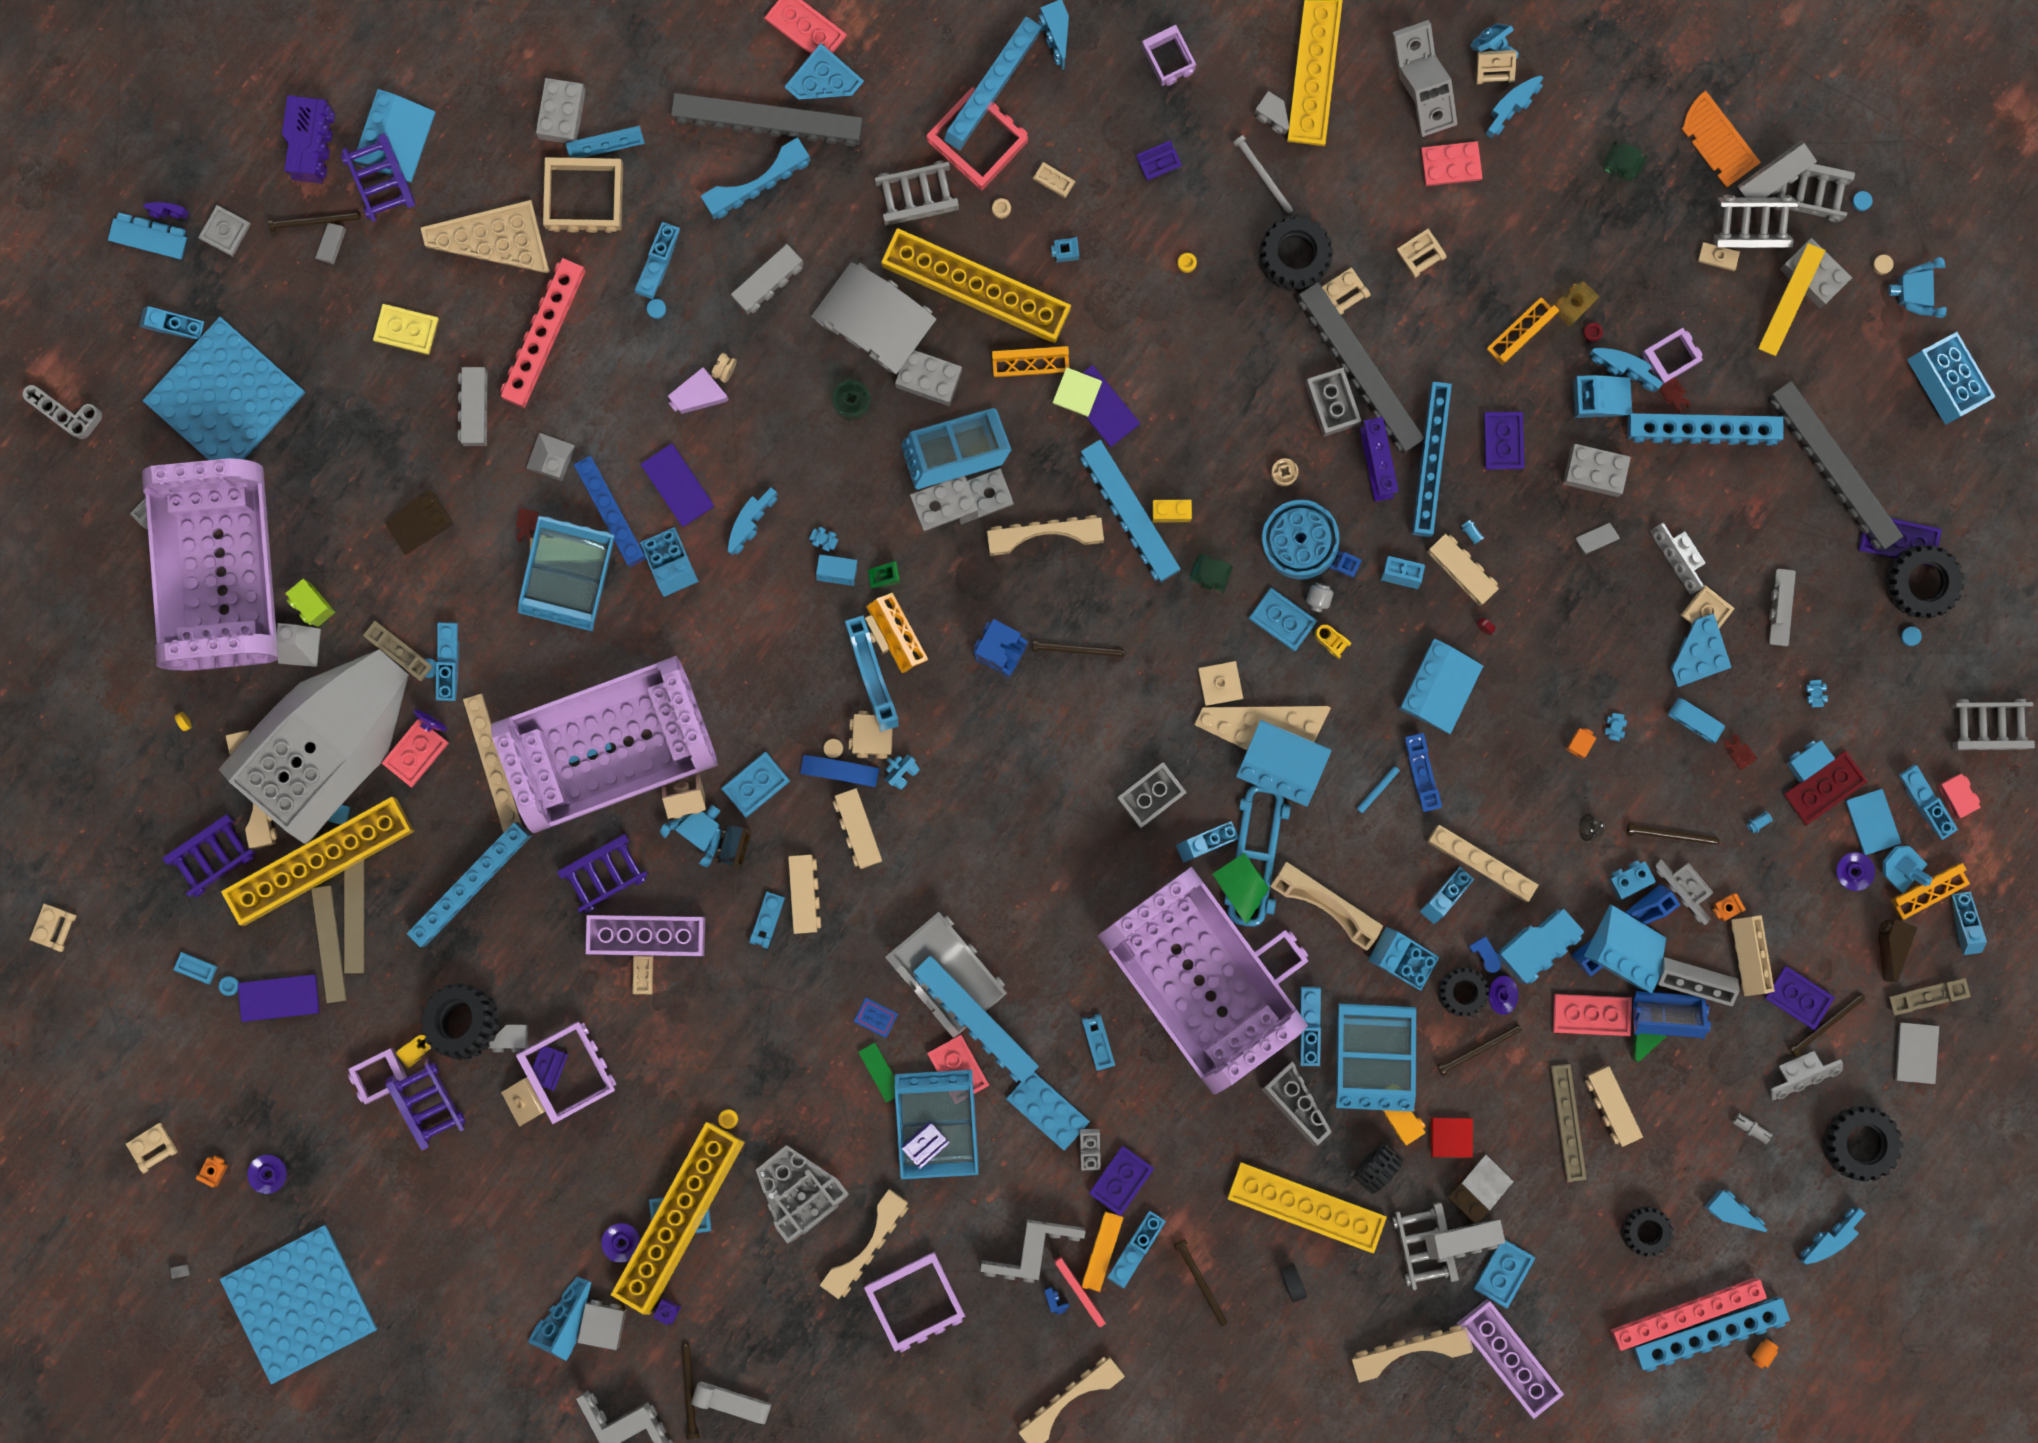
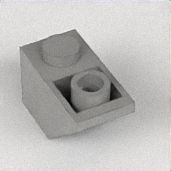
[1254,91,1289,135]
[488,1025,528,1052]

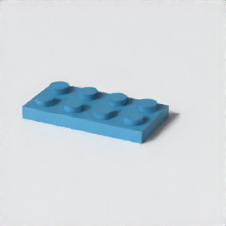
[1007,1072,1090,1151]

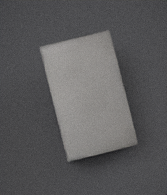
[169,1264,190,1279]

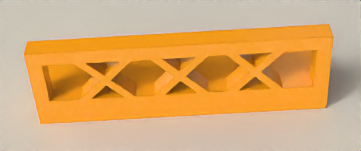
[1486,297,1559,365]
[992,346,1069,377]
[866,593,928,673]
[1891,863,1970,920]
[1081,1211,1124,1292]

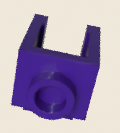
[653,1298,681,1325]

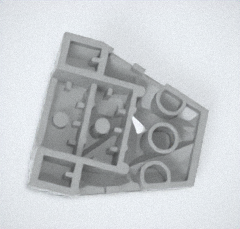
[756,1145,849,1244]

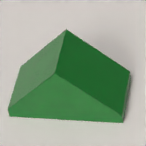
[868,561,900,588]
[1632,1032,1667,1062]

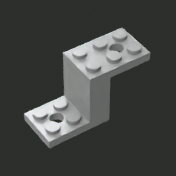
[1393,20,1457,137]
[910,469,1014,532]
[980,1220,1085,1283]
[576,1391,673,1443]

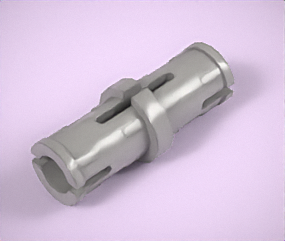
[1732,1113,1772,1144]

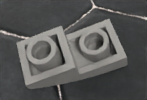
[1080,1129,1100,1170]

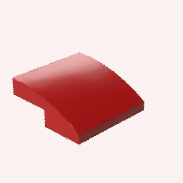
[1431,1118,1473,1157]

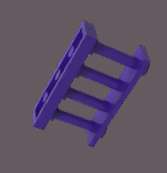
[340,132,416,222]
[1359,417,1399,502]
[163,814,257,897]
[557,834,649,914]
[385,1058,466,1150]

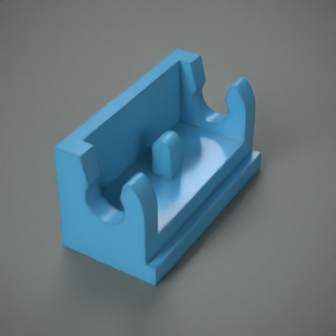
[816,555,857,586]
[1381,556,1425,589]

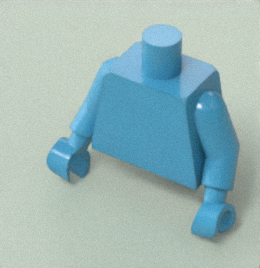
[1888,257,1947,318]
[660,804,722,867]

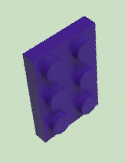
[1484,412,1524,470]
[1764,966,1835,1030]
[1089,1145,1154,1216]

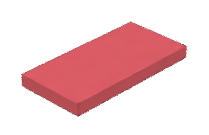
[764,0,847,55]
[1553,994,1632,1036]
[1055,1255,1106,1327]

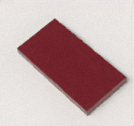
[1783,750,1869,826]

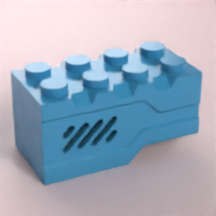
[1496,909,1584,984]

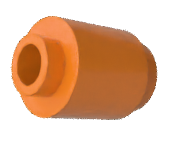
[1751,1339,1779,1369]

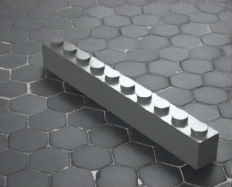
[671,93,863,146]
[1297,282,1425,454]
[1769,381,1903,552]

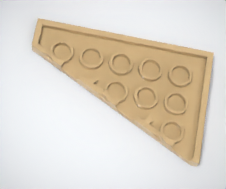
[421,200,550,273]
[1194,706,1331,750]

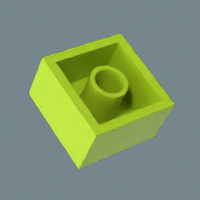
[285,579,336,627]

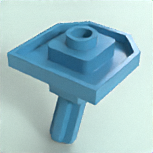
[1470,23,1519,59]
[1883,845,1932,893]

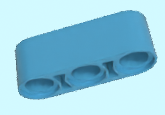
[1668,698,1725,744]

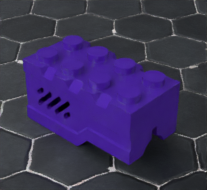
[282,95,335,184]

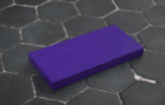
[1083,365,1140,448]
[640,444,715,528]
[1858,518,1942,567]
[238,975,320,1022]

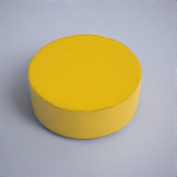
[1177,253,1197,273]
[175,711,192,731]
[718,1109,738,1129]

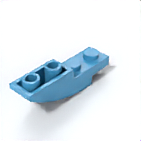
[1486,75,1544,139]
[635,222,680,299]
[1589,348,1663,392]
[728,488,778,556]
[436,622,459,701]
[1899,765,1958,840]
[1300,987,1321,1066]
[1799,1207,1866,1264]
[1107,1211,1166,1288]

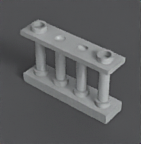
[875,161,959,226]
[1772,164,1855,222]
[1713,195,1798,247]
[1951,699,2035,750]
[1392,1202,1459,1290]

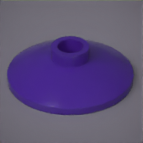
[413,709,448,732]
[1836,852,1875,891]
[1488,976,1518,1015]
[247,1155,287,1194]
[602,1223,641,1263]

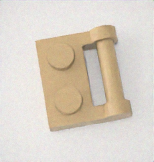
[1476,50,1517,84]
[1396,229,1447,278]
[1322,267,1371,315]
[30,904,77,952]
[126,1123,178,1174]

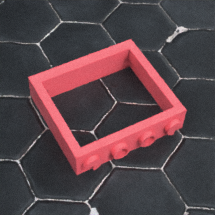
[926,87,1028,191]

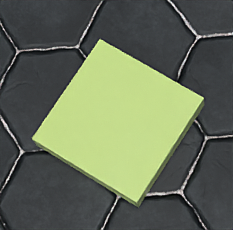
[1053,368,1102,417]

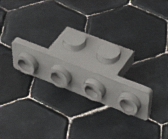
[1650,523,1705,595]
[1769,569,1796,646]
[1655,859,1713,925]
[1770,1051,1843,1100]

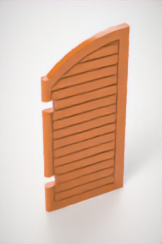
[1681,90,1761,188]

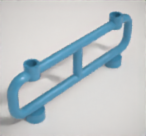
[1224,785,1291,927]

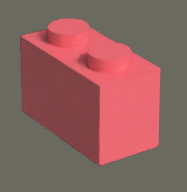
[1936,774,1981,819]

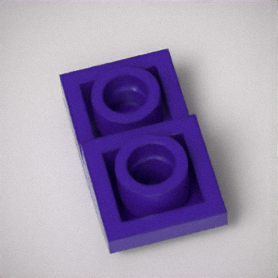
[144,202,189,219]

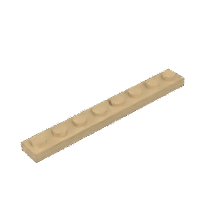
[463,694,523,832]

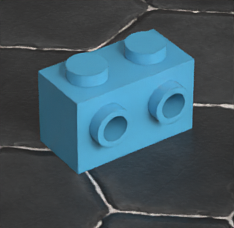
[1786,740,1835,782]
[1608,860,1656,900]

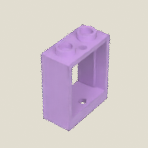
[1141,25,1196,86]
[1641,328,1703,386]
[1255,930,1308,984]
[348,1048,408,1104]

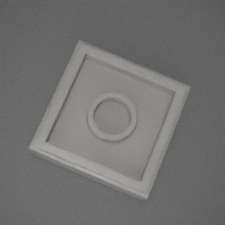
[198,205,251,257]

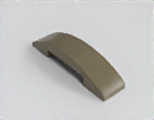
[363,621,433,681]
[1889,978,1971,1016]

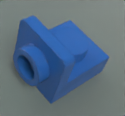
[1044,1286,1070,1315]

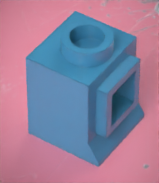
[1051,237,1079,263]

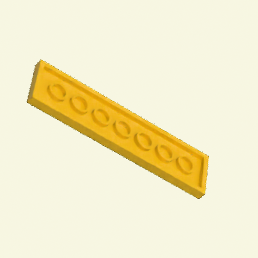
[1287,0,1343,146]
[1227,1162,1387,1254]

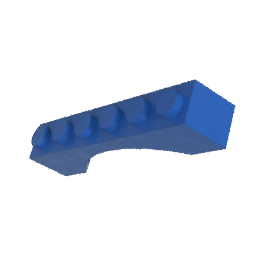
[574,456,646,568]
[1571,884,1680,977]

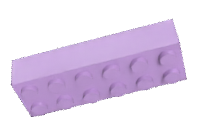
[586,915,705,956]
[1457,1299,1564,1419]

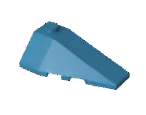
[528,1277,591,1361]

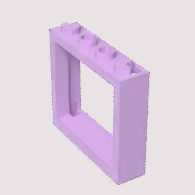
[516,1021,616,1124]
[864,1251,965,1352]

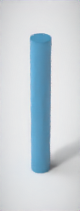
[1357,766,1400,813]

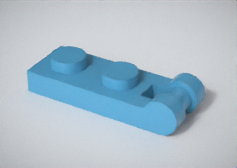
[749,892,785,949]
[1082,1013,1115,1071]

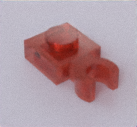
[1659,377,1691,413]
[516,508,539,544]
[1724,734,1757,770]

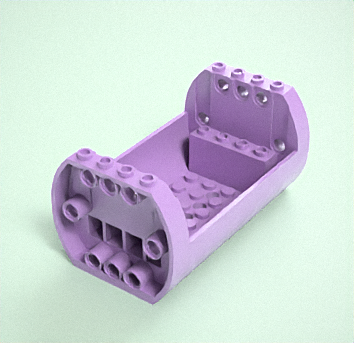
[142,458,279,671]
[491,656,718,833]
[1097,867,1308,1095]

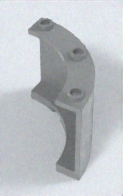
[811,262,936,374]
[885,912,1007,1038]

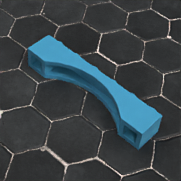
[701,137,810,219]
[845,616,898,732]

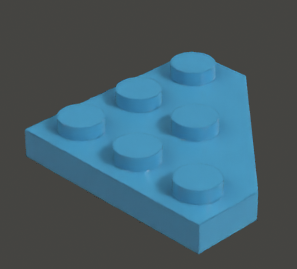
[785,43,864,100]
[1670,613,1732,687]

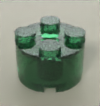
[1603,142,1647,182]
[832,379,871,421]
[1188,554,1233,593]

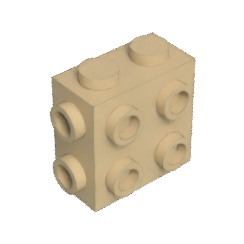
[849,711,893,759]

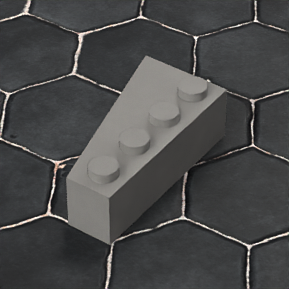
[1261,1061,1332,1147]

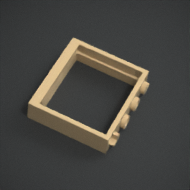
[543,157,623,233]

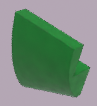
[1213,853,1269,924]

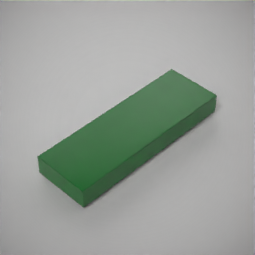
[858,1043,895,1103]

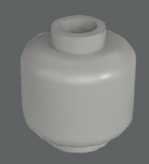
[1306,582,1333,612]

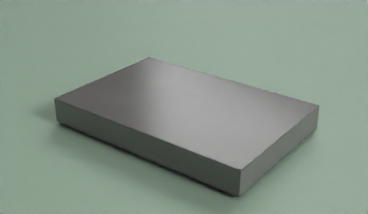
[1895,1023,1939,1084]

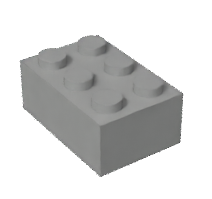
[536,78,586,143]
[1780,238,1852,308]
[895,350,962,406]
[1305,368,1361,437]
[1563,444,1631,497]
[1117,762,1187,829]

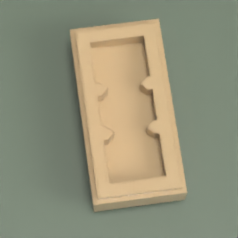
[1033,162,1075,198]
[1698,242,1740,271]
[865,615,889,654]
[633,955,654,994]

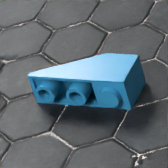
[139,306,204,340]
[1176,821,1239,863]
[1420,867,1474,924]
[1951,892,1987,955]
[1704,1189,1767,1232]

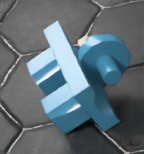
[884,754,920,790]

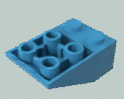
[1038,0,1069,70]
[1573,375,1632,418]
[640,527,699,597]
[1368,927,1439,991]

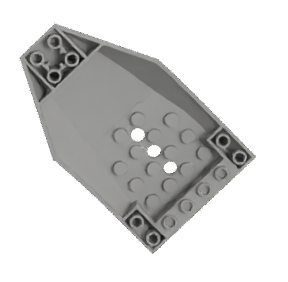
[219,649,409,844]

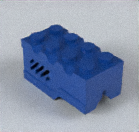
[973,619,1028,679]

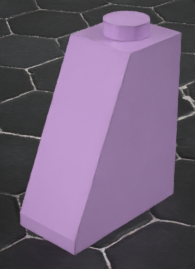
[668,368,729,414]

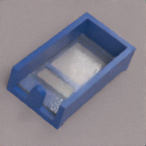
[1632,991,1711,1040]

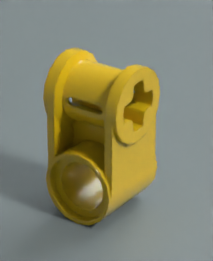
[1314,625,1351,659]
[395,1035,431,1068]

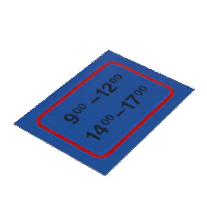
[854,998,898,1038]

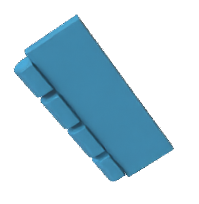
[108,212,187,260]

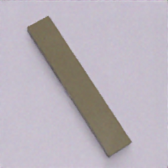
[344,859,365,973]
[311,886,347,1003]
[1550,1064,1587,1182]

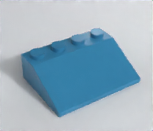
[354,89,436,183]
[1907,332,1995,425]
[1399,639,1483,734]
[1236,720,1332,807]
[1584,905,1666,993]

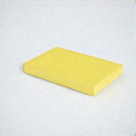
[373,304,439,355]

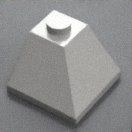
[526,433,575,481]
[277,623,321,667]

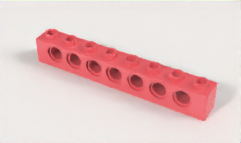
[500,258,586,409]
[1610,1278,1767,1351]

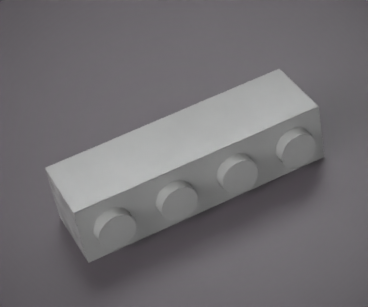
[1738,141,1817,198]
[731,244,804,315]
[458,367,488,446]
[1658,957,1739,1007]
[1425,1220,1505,1262]

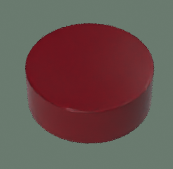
[1583,322,1603,342]
[1476,618,1496,635]

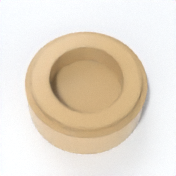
[992,198,1011,219]
[1873,255,1893,275]
[824,739,843,758]

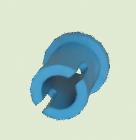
[1461,520,1484,545]
[1747,811,1773,833]

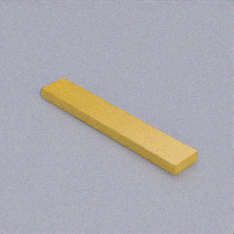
[1758,243,1826,356]

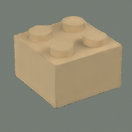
[662,773,706,819]

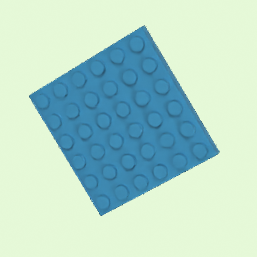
[143,317,306,460]
[220,1225,378,1384]

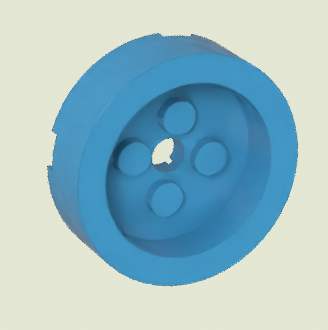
[1262,500,1339,579]

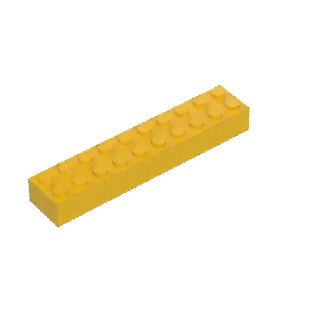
[881,228,1071,344]
[221,797,415,926]
[611,1122,745,1315]

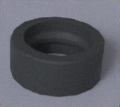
[1280,1263,1307,1303]

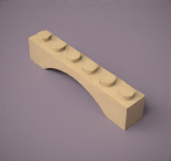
[987,515,1104,556]
[226,730,278,849]
[1427,825,1538,902]
[1270,862,1383,951]
[820,1188,909,1299]
[1352,1325,1473,1382]
[1018,1356,1125,1443]

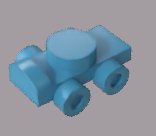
[809,527,838,552]
[1806,680,1828,708]
[1604,713,1627,741]

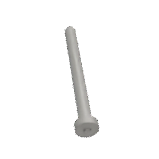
[1233,135,1293,214]

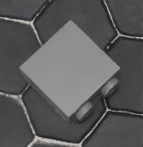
[578,1300,626,1350]

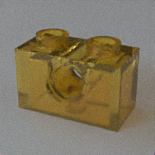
[1555,281,1600,327]

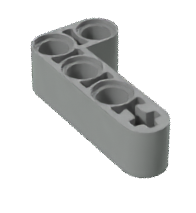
[23,385,102,439]
[691,1382,771,1424]

